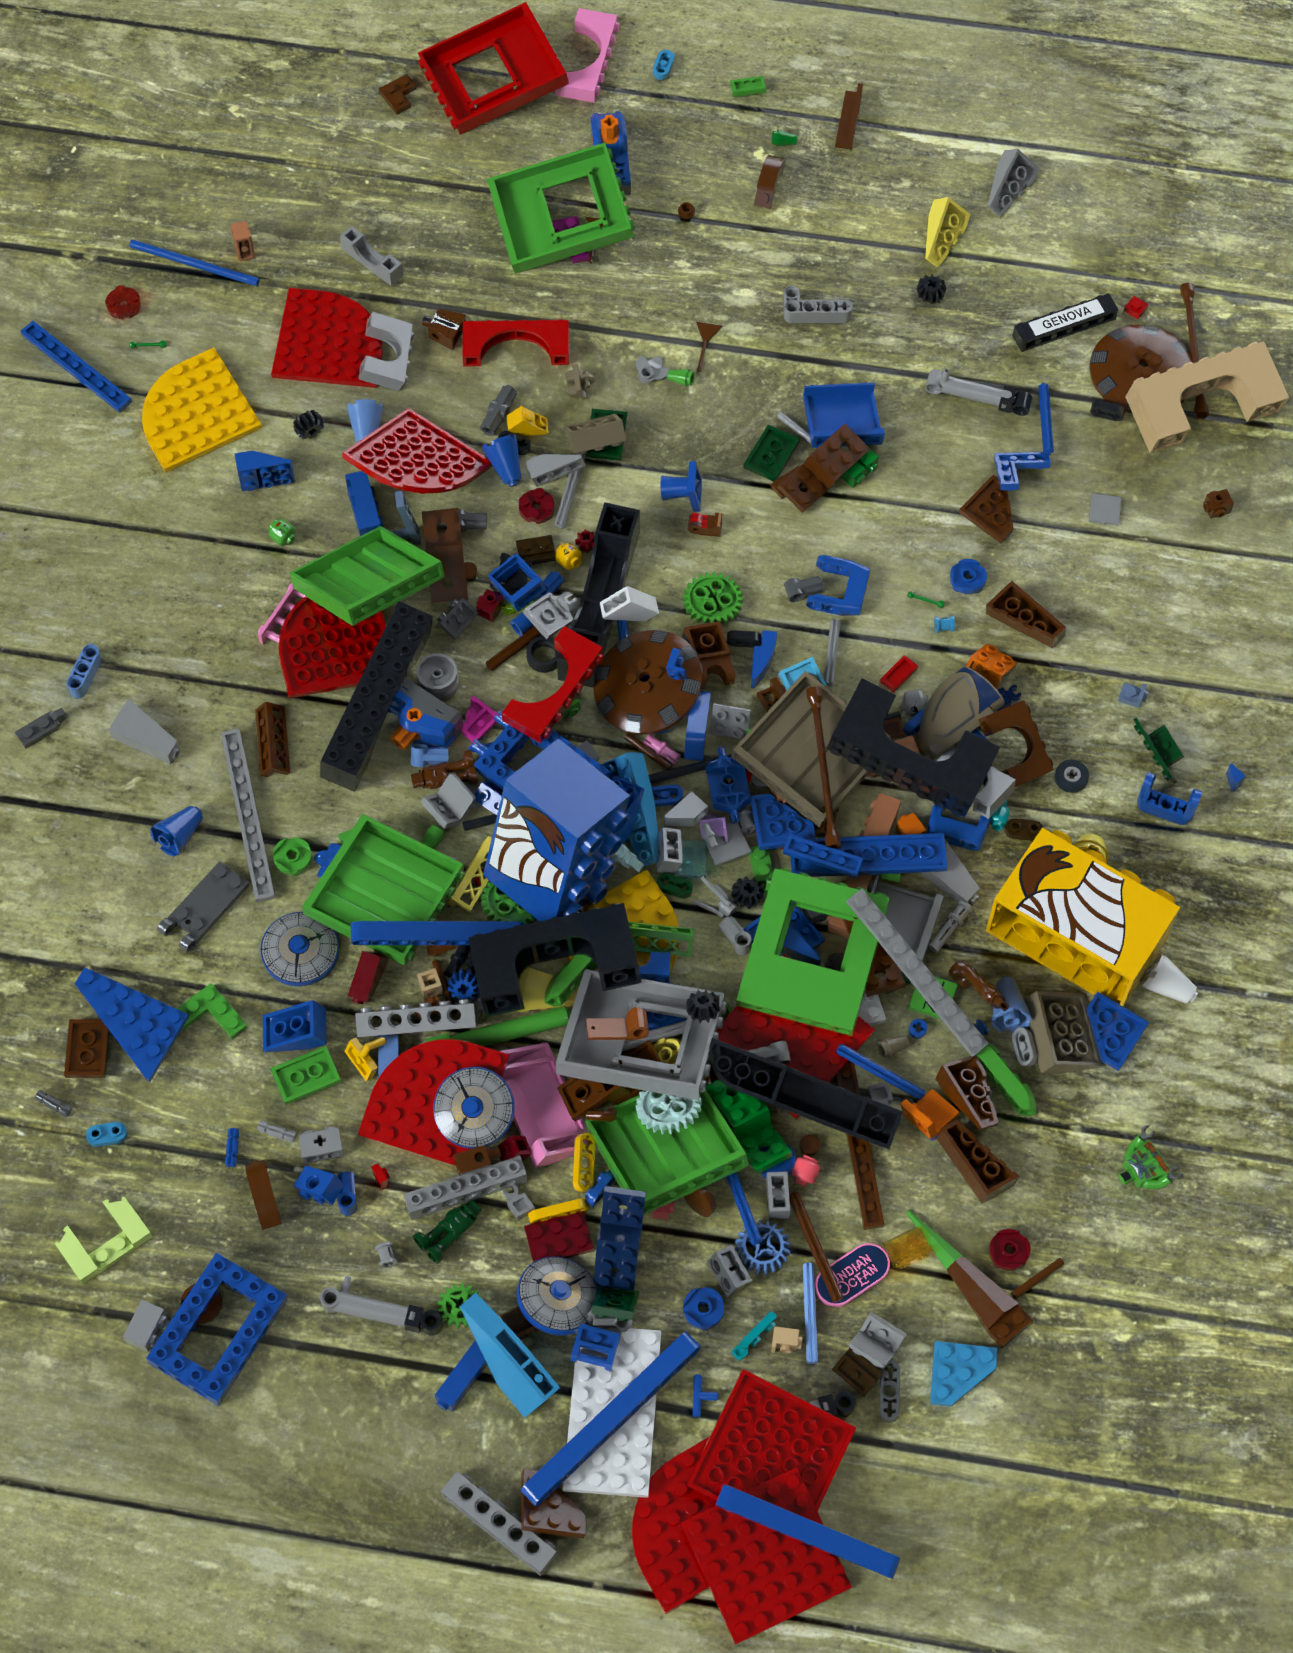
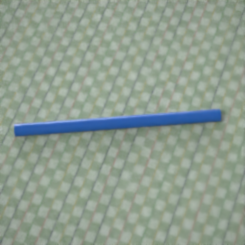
[129,239,260,287]

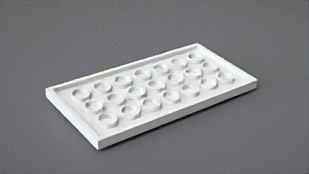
[563,1325,661,1498]

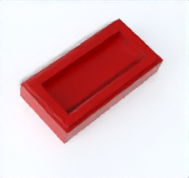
[880,655,918,693]

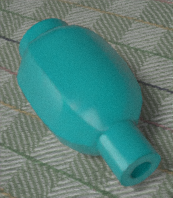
[990,800,1010,831]

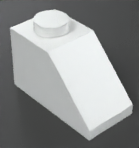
[665,791,708,826]

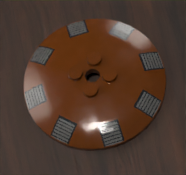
[1089,325,1193,413]
[593,630,703,735]

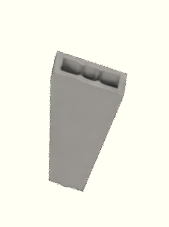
[109,700,180,765]
[920,840,980,906]

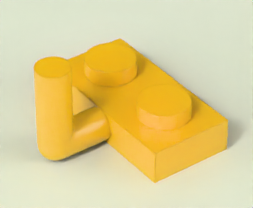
[344,1037,386,1082]

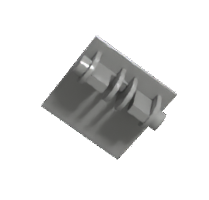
[710,703,751,740]

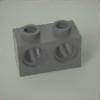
[707,1245,752,1297]

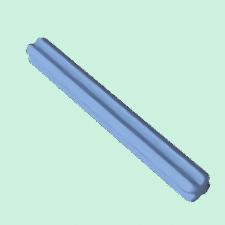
[803,1262,818,1364]

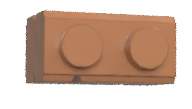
[230,221,255,262]

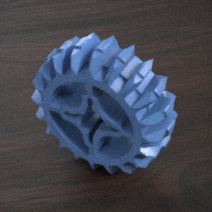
[735,1220,791,1275]

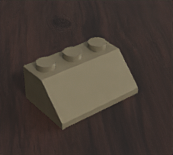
[563,414,626,455]

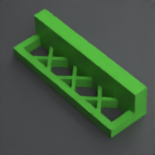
[629,922,695,957]

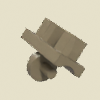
[565,364,595,400]

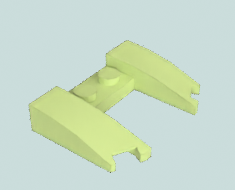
[55,1197,153,1285]

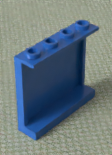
[803,382,885,448]

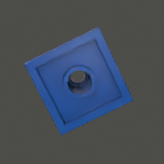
[660,461,702,512]

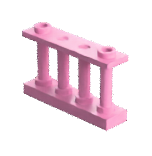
[258,583,306,644]

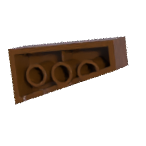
[986,581,1066,649]
[936,1119,1020,1204]

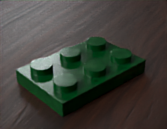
[586,409,627,461]
[743,425,800,482]
[591,1285,639,1321]

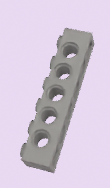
[355,999,478,1037]
[403,1156,527,1220]
[441,1472,557,1576]

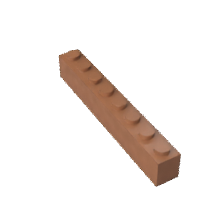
[826,793,901,939]

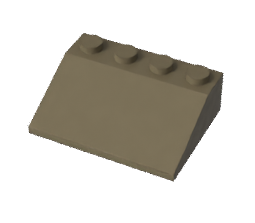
[1025,991,1102,1074]

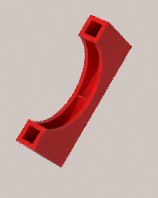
[462,319,569,367]
[501,626,604,743]

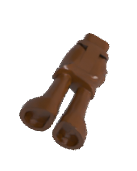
[411,749,479,789]
[948,960,1009,1011]

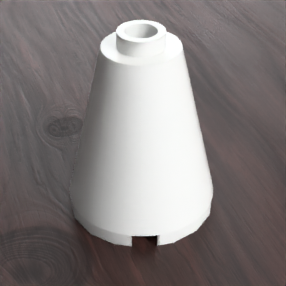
[1140,953,1198,1003]

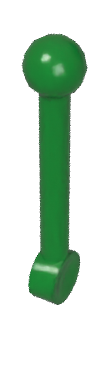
[129,340,166,348]
[907,591,945,609]

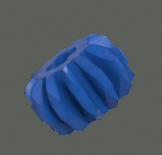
[448,968,479,1001]

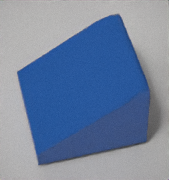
[1226,763,1245,792]

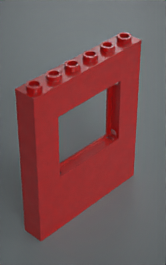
[417,2,569,135]

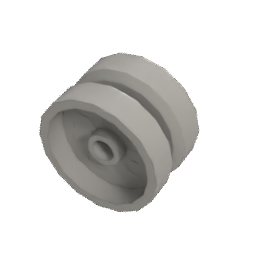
[416,653,459,701]

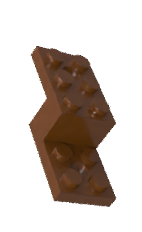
[777,423,870,514]
[422,508,468,603]
[843,917,905,997]
[557,1040,662,1121]

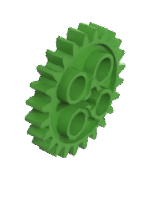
[683,571,743,625]
[481,881,537,925]

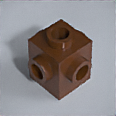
[1203,489,1234,519]

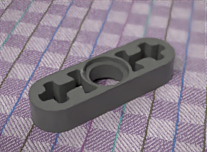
[879,1360,900,1423]

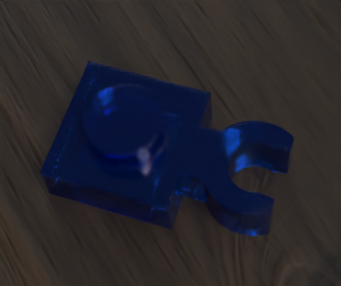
[995,685,1022,712]

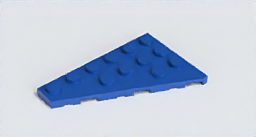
[75,967,189,1082]

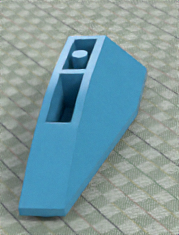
[601,752,658,868]
[460,1293,560,1418]

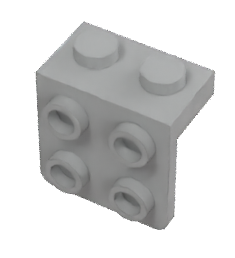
[421,773,475,829]
[848,1312,907,1368]

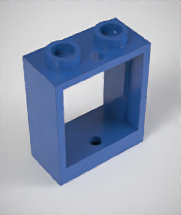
[488,553,547,612]

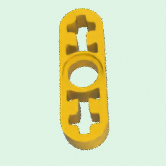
[573,1133,595,1192]
[528,1198,588,1224]

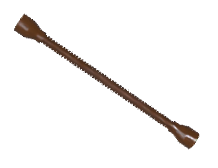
[1180,282,1209,418]
[806,686,841,849]

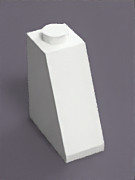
[600,586,659,622]

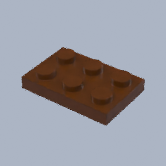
[64,1019,110,1078]

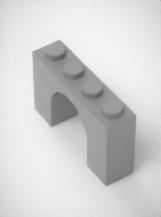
[359,312,414,391]
[937,746,1016,819]

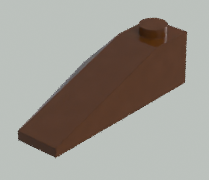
[935,1055,998,1131]

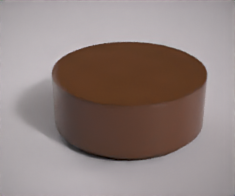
[464,562,477,581]
[799,1135,820,1156]

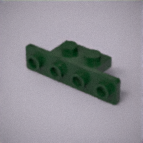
[1133,717,1184,784]

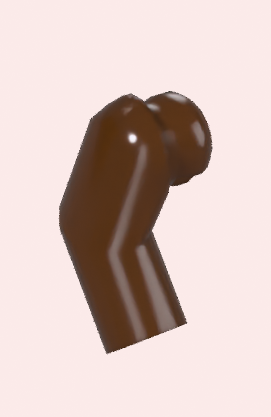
[586,1107,617,1122]

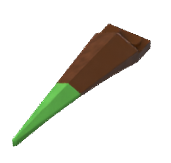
[907,1210,1033,1348]

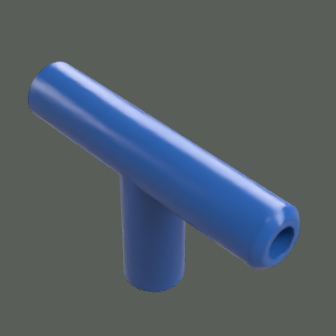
[693,1374,718,1417]

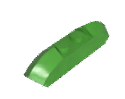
[545,955,597,1007]
[970,1041,1036,1116]

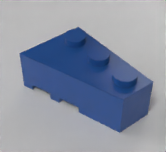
[345,471,384,536]

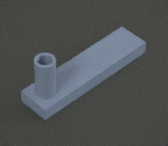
[390,491,421,545]

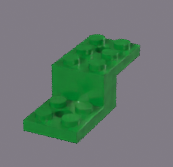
[705,1079,792,1175]

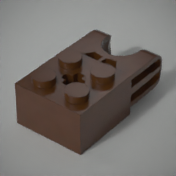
[681,621,736,690]

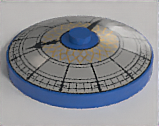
[261,912,340,987]
[433,1067,515,1149]
[516,1257,598,1335]

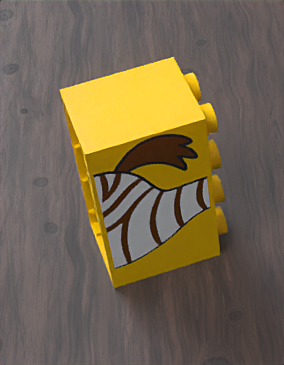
[986,827,1180,1007]

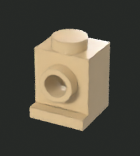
[417,968,443,1000]
[771,1326,802,1353]

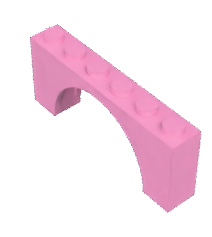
[555,8,620,103]

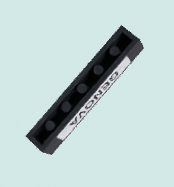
[1012,293,1118,352]

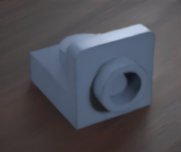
[1118,683,1148,708]

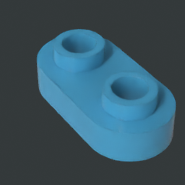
[653,50,674,80]
[86,1122,128,1147]

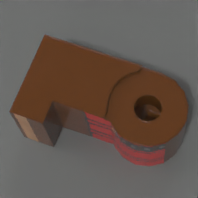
[687,513,722,537]

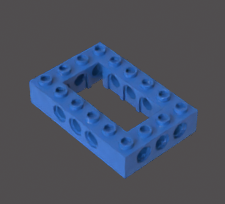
[146,1252,287,1407]

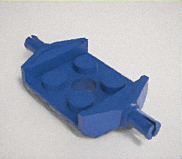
[706,747,751,824]

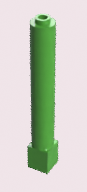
[425,1006,571,1047]

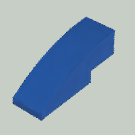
[751,630,777,688]

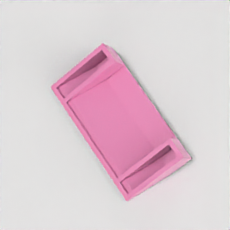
[499,1042,589,1168]

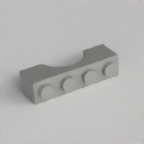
[340,226,403,286]

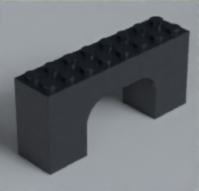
[827,678,1000,818]
[468,903,642,1018]

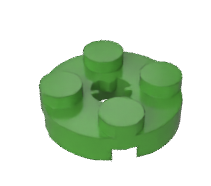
[273,837,312,876]

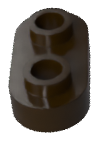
[1005,818,1044,841]

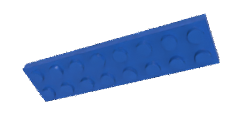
[790,833,947,877]

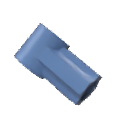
[410,744,449,767]

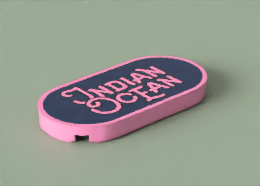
[815,1243,890,1307]

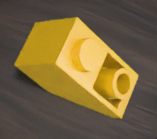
[507,406,549,436]

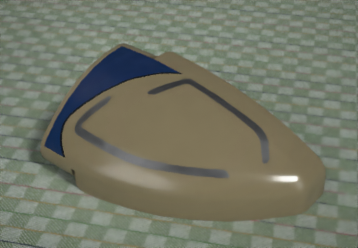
[919,666,1005,760]

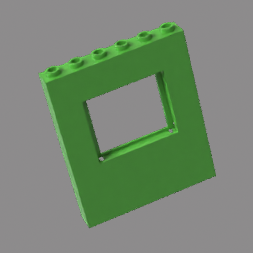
[487,143,635,274]
[736,868,890,1036]

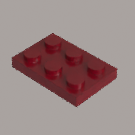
[524,1211,594,1262]

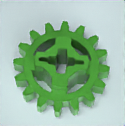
[438,1282,482,1329]

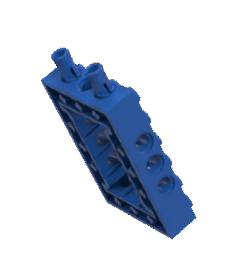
[469,711,612,791]

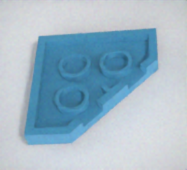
[930,1341,997,1407]

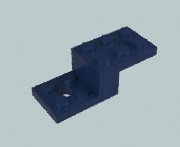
[594,1186,646,1290]

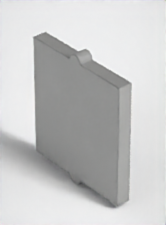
[1089,493,1121,526]

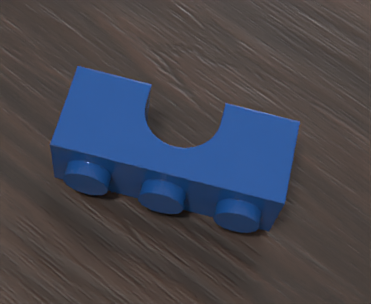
[639,952,670,983]

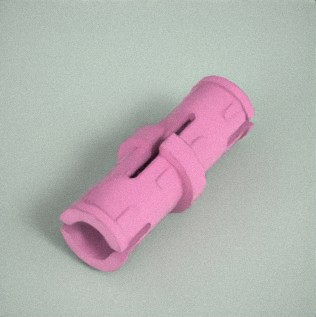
[644,734,681,764]

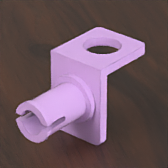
[699,813,729,844]

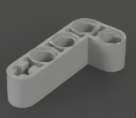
[783,285,853,323]

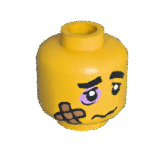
[555,543,582,570]

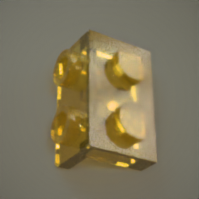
[882,1226,933,1269]

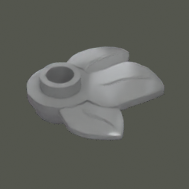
[636,356,670,383]

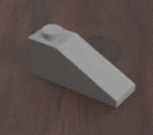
[526,454,586,487]

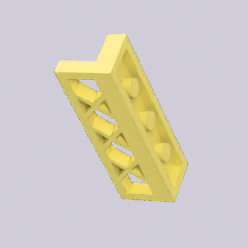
[447,836,492,912]

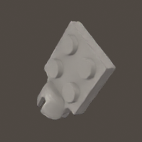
[523,592,579,640]

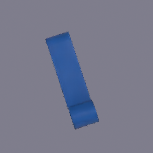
[684,691,711,761]

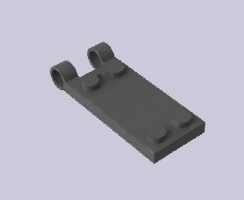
[157,861,250,953]

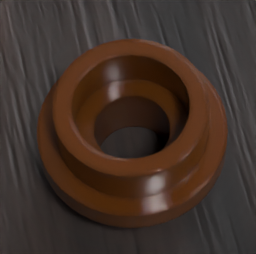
[678,202,695,219]

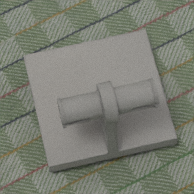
[702,821,751,866]

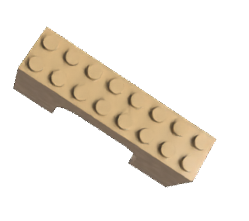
[1126,341,1289,453]

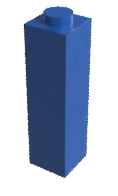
[435,1340,487,1412]

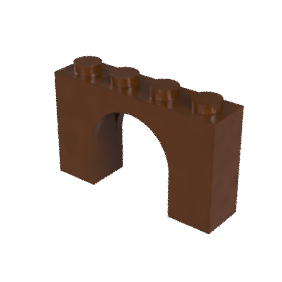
[978,700,1054,787]

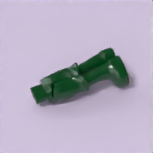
[412,1199,482,1264]

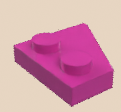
[461,696,500,744]

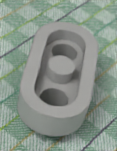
[1012,1028,1038,1067]

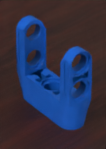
[806,555,870,616]
[1137,772,1203,825]
[926,804,990,851]

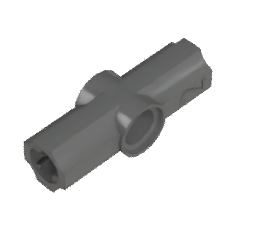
[480,385,517,436]
[436,509,487,533]

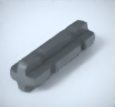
[35,1090,72,1117]

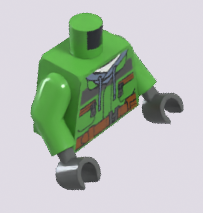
[1118,1125,1183,1190]

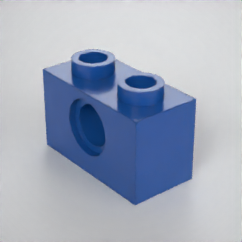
[294,1166,345,1205]

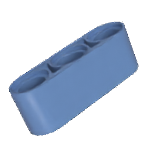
[66,644,102,699]
[378,1034,400,1078]

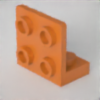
[966,644,1017,689]
[900,1089,960,1140]

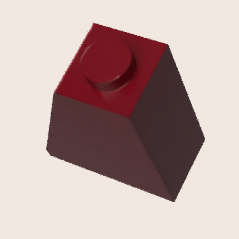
[348,951,389,1005]

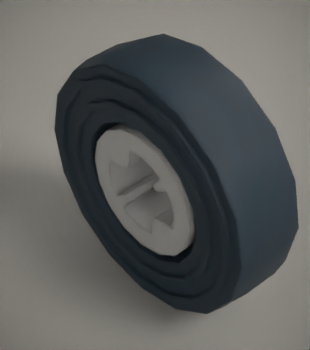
[1054,759,1089,793]

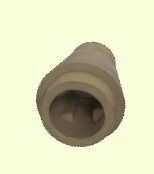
[878,1035,909,1057]

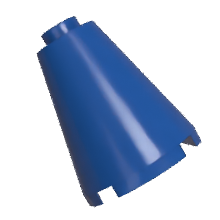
[482,434,522,487]
[150,806,203,857]

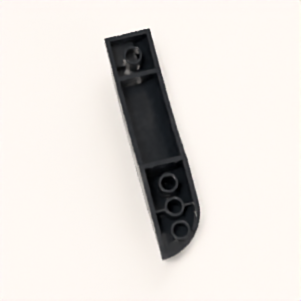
[709,1038,903,1150]

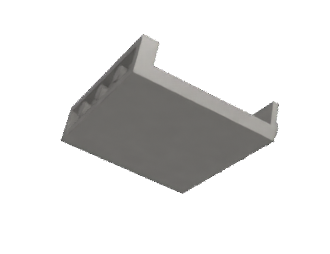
[868,875,944,962]

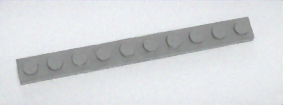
[221,729,275,903]
[845,888,989,1057]

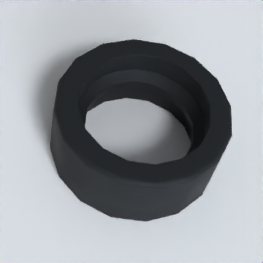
[526,636,559,673]

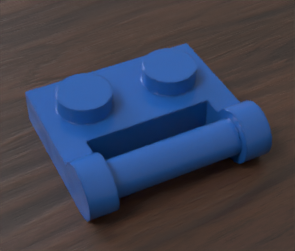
[570,1323,621,1371]

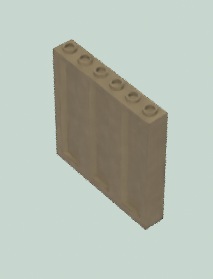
[731,671,892,828]

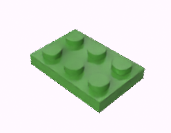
[270,1046,341,1105]

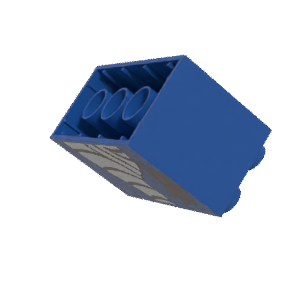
[483,738,630,921]

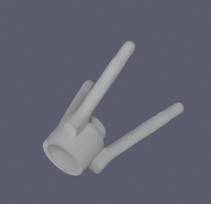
[693,877,738,918]

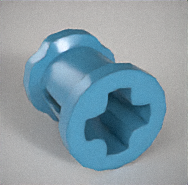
[934,615,955,633]

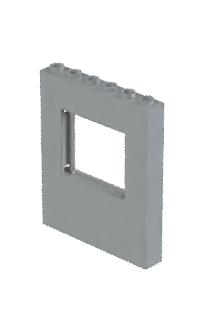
[556,969,727,1100]

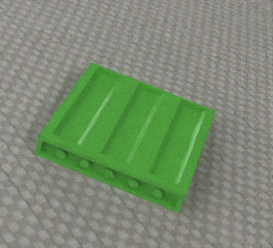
[289,526,445,626]
[302,814,465,966]
[585,1089,749,1215]

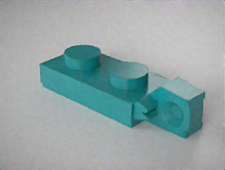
[731,1311,777,1362]

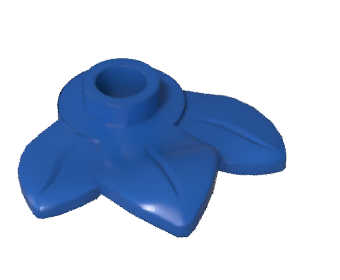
[314,843,341,878]

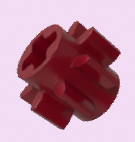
[575,529,594,553]

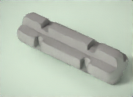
[257,1120,296,1143]

